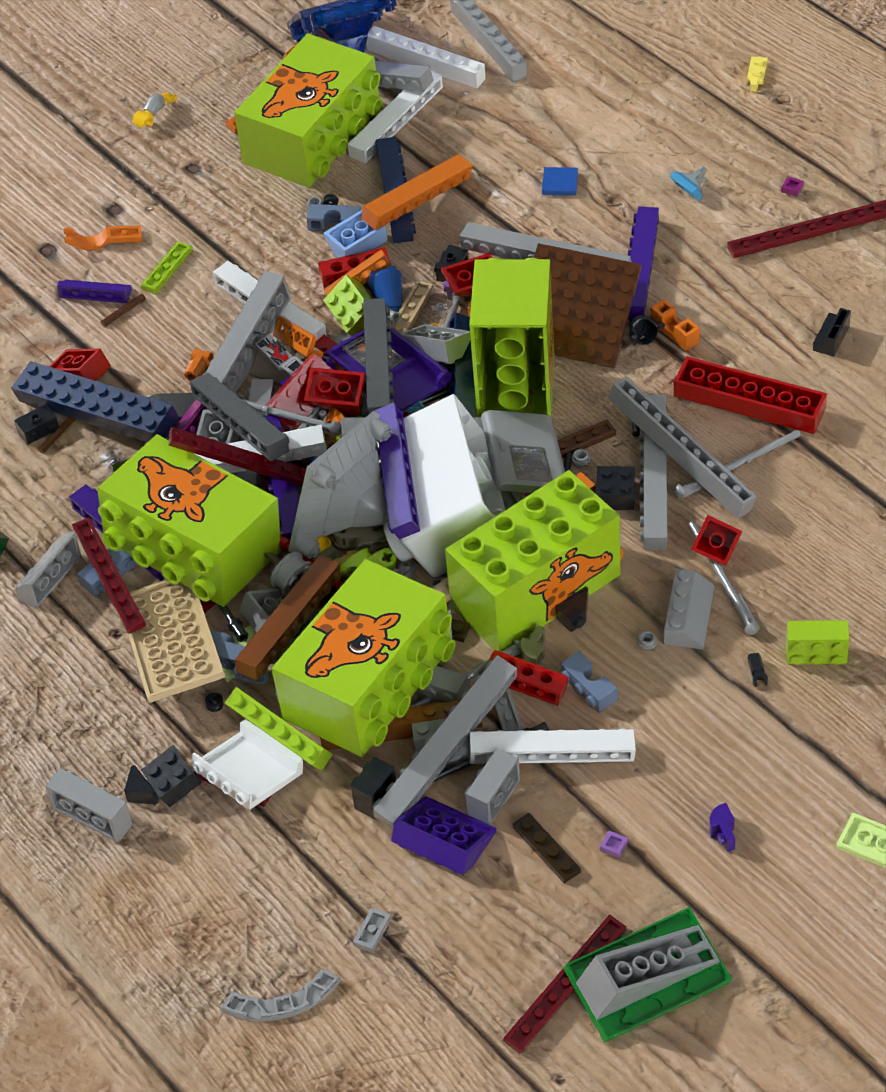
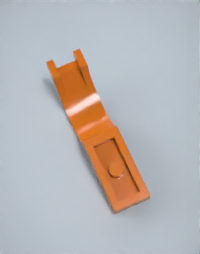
[63,225,142,251]

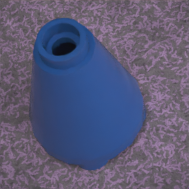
[368,266,403,312]

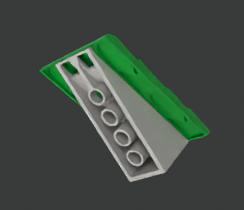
[563,906,732,1043]

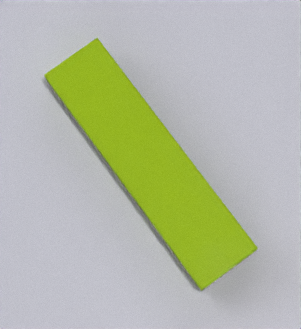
[141,241,193,295]

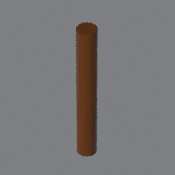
[101,294,146,327]
[38,417,76,454]

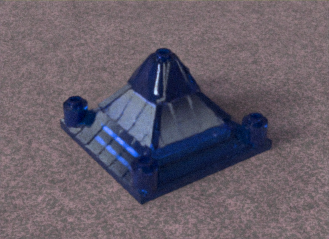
[287,0,397,53]

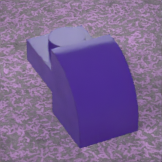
[709,803,735,852]

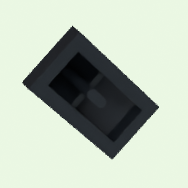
[124,765,159,805]

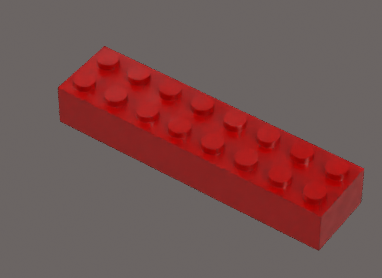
[674,356,827,434]

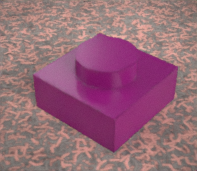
[781,176,804,197]

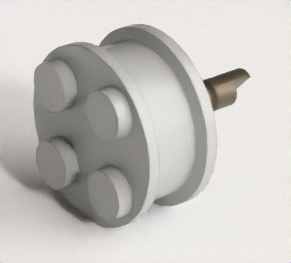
[264,551,312,597]

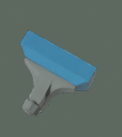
[670,166,708,201]

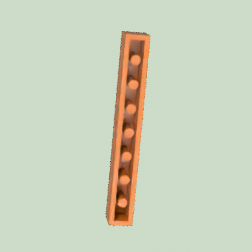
[361,154,473,230]

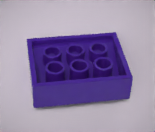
[391,796,497,875]

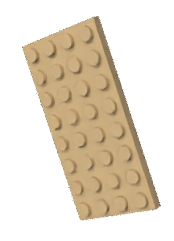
[128,580,225,703]

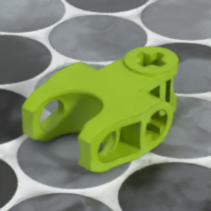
[340,548,397,575]

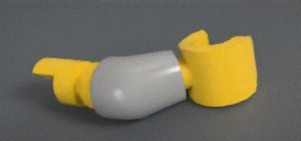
[132,92,177,128]

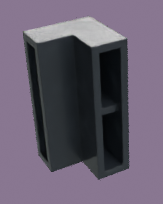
[813,308,851,357]

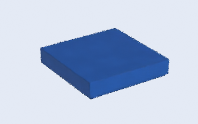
[542,167,578,195]

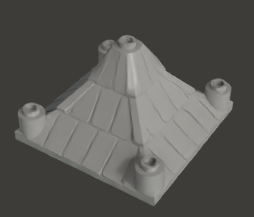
[288,411,392,559]

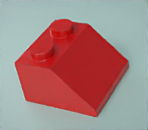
[691,515,743,566]

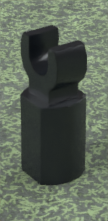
[747,653,768,687]

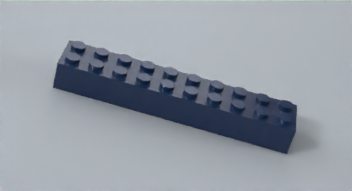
[11,361,180,442]

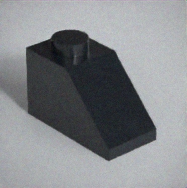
[555,586,589,632]

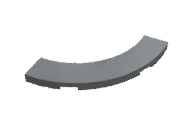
[221,968,341,1021]

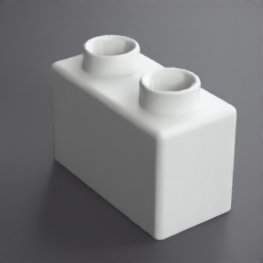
[377,394,505,578]

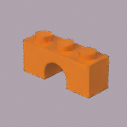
[650,299,700,351]

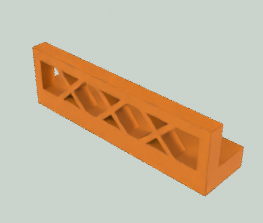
[324,249,392,296]
[273,315,324,359]

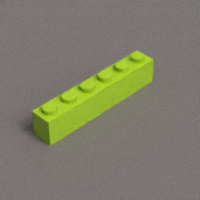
[225,687,333,771]

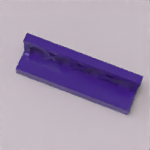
[57,279,132,304]

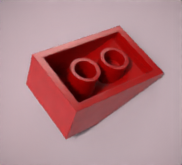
[441,253,492,296]
[49,348,111,381]
[304,367,367,415]

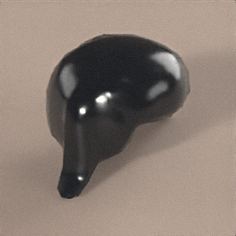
[629,315,666,346]

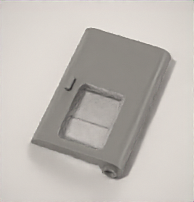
[481,410,565,493]

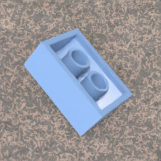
[324,209,387,258]

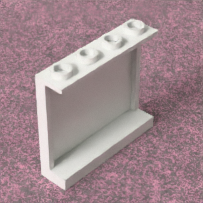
[192,719,303,810]

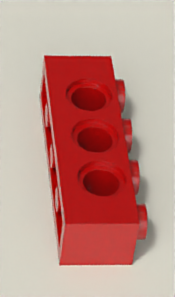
[318,247,390,289]
[487,650,569,706]

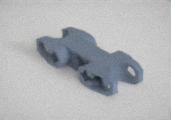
[210,631,282,683]

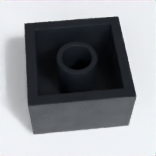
[596,466,635,510]
[141,745,202,807]
[351,756,396,819]

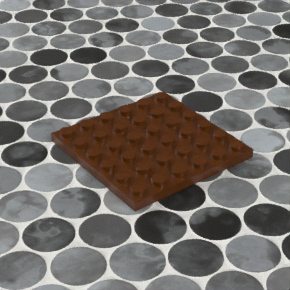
[534,243,642,369]

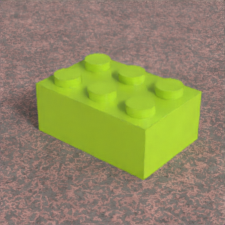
[323,275,372,336]
[786,620,849,665]

